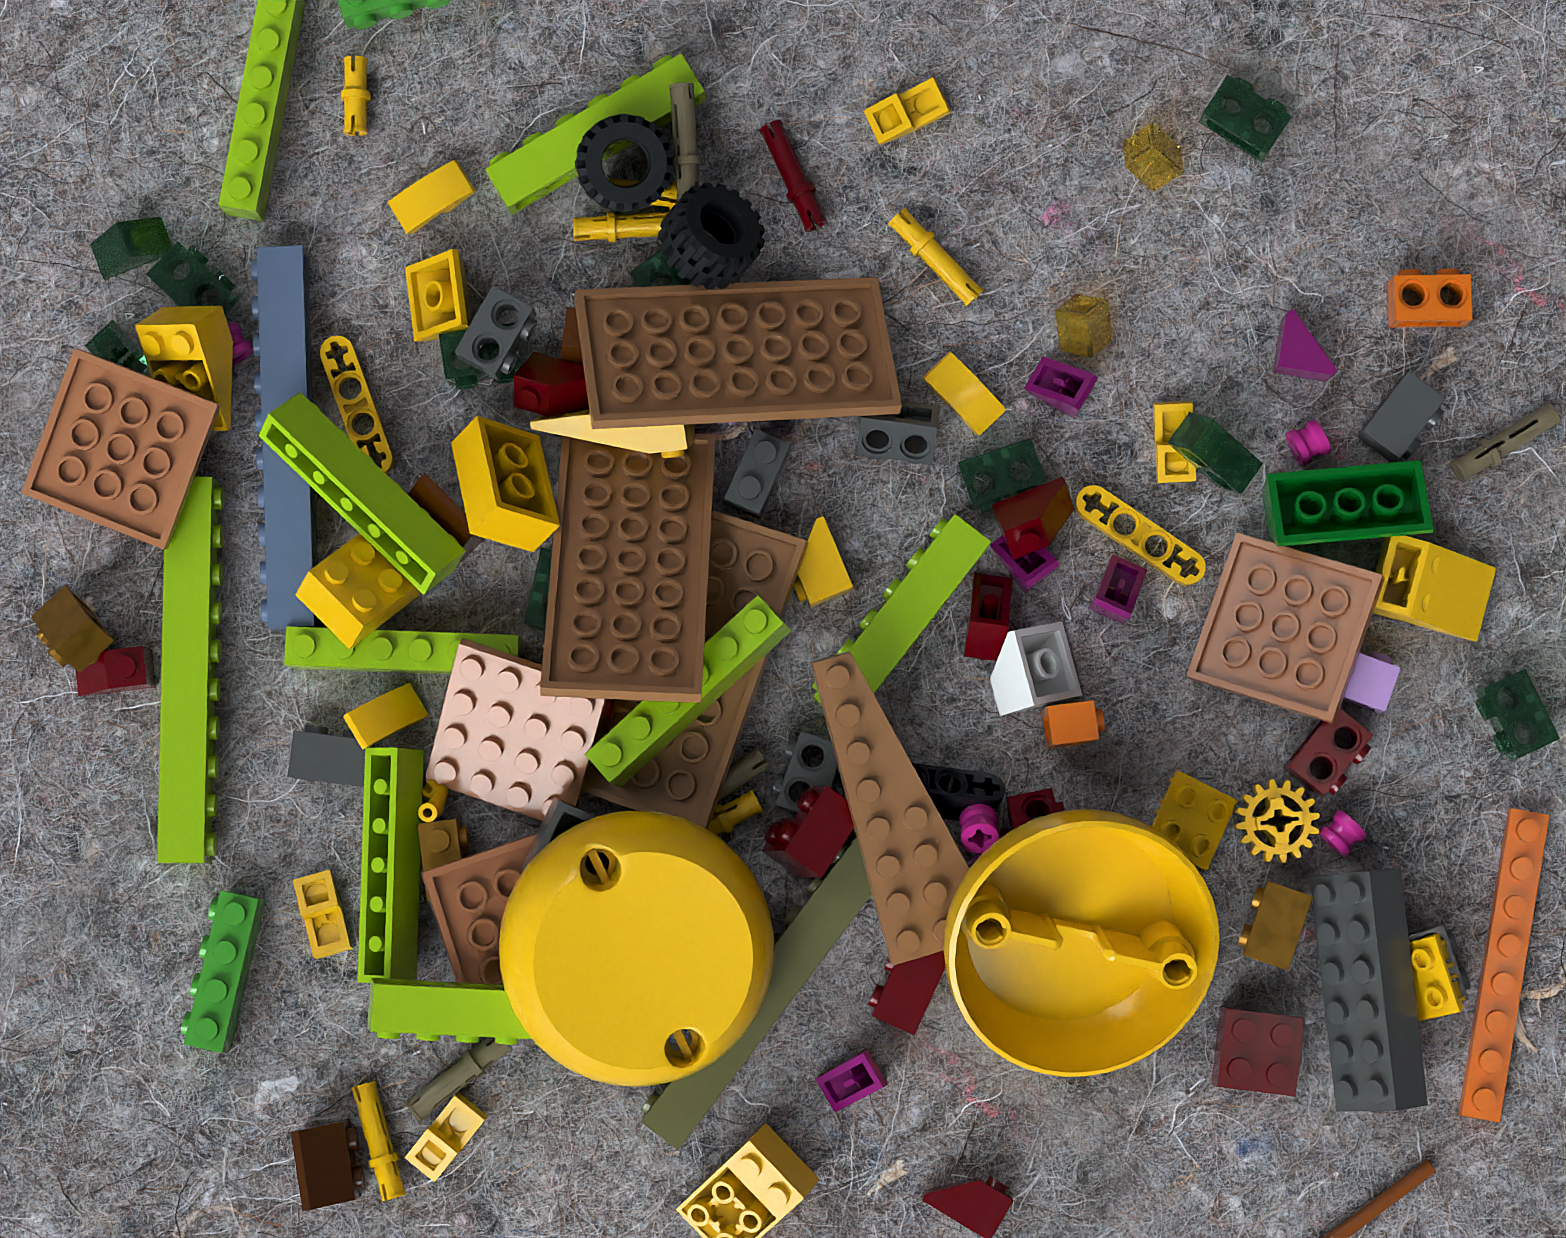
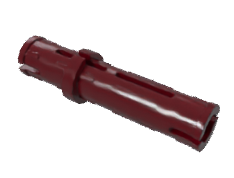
[759,120,828,232]

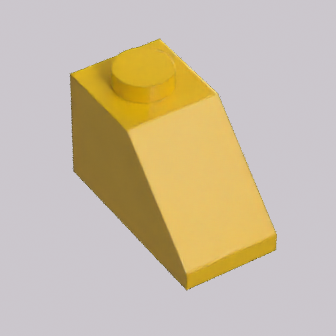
[794,516,853,608]

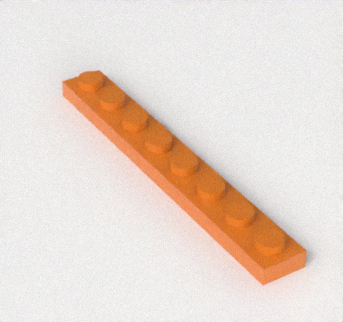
[1458,808,1550,1123]

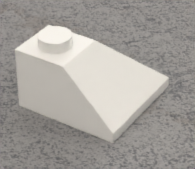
[990,622,1082,716]

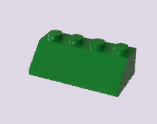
[1262,460,1434,547]

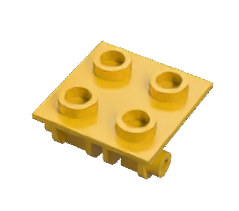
[1152,770,1238,871]
[1409,933,1466,1021]

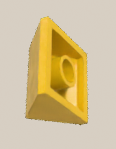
[405,249,472,342]

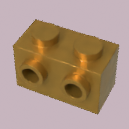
[31,585,114,673]
[417,819,470,902]
[1237,881,1313,971]

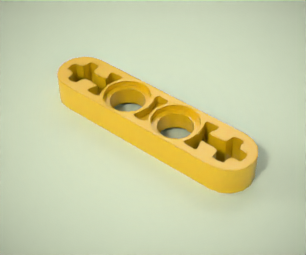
[320,335,395,475]
[1075,485,1206,586]

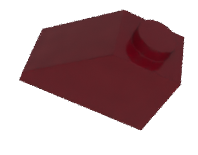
[514,352,589,417]
[991,477,1074,560]
[964,573,1012,661]
[75,646,156,697]
[921,1176,1014,1238]

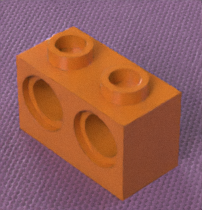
[1387,268,1472,328]
[1041,700,1105,749]

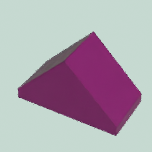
[1272,309,1338,382]
[1024,356,1098,419]
[990,536,1059,593]
[1088,554,1147,624]
[815,1048,888,1112]

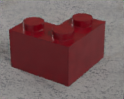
[762,785,854,878]

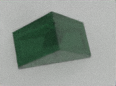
[90,217,175,280]
[85,319,148,373]

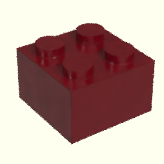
[1211,1007,1304,1097]

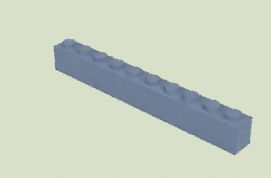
[251,245,320,631]

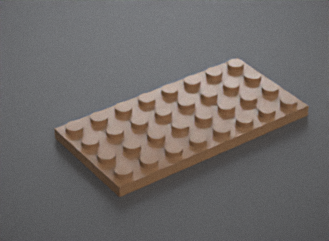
[574,277,902,429]
[540,433,716,703]
[582,510,809,830]

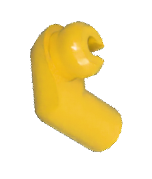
[418,779,449,822]

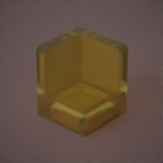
[1123,122,1184,191]
[1055,294,1112,358]

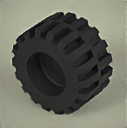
[575,114,674,212]
[658,182,765,290]

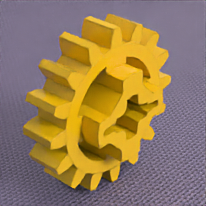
[1234,779,1320,863]

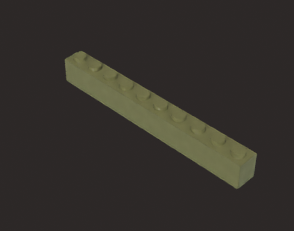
[640,828,872,1150]

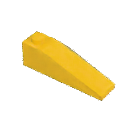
[530,409,695,458]

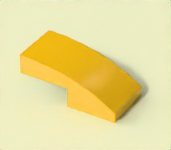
[863,77,952,145]
[387,160,476,234]
[922,352,1006,436]
[1153,401,1196,483]
[343,683,429,750]
[293,869,353,959]
[405,1092,489,1183]

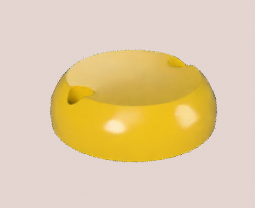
[943,809,1220,1077]
[499,810,774,1087]

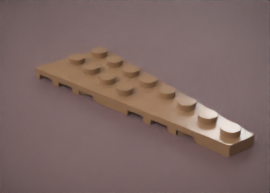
[810,651,970,966]

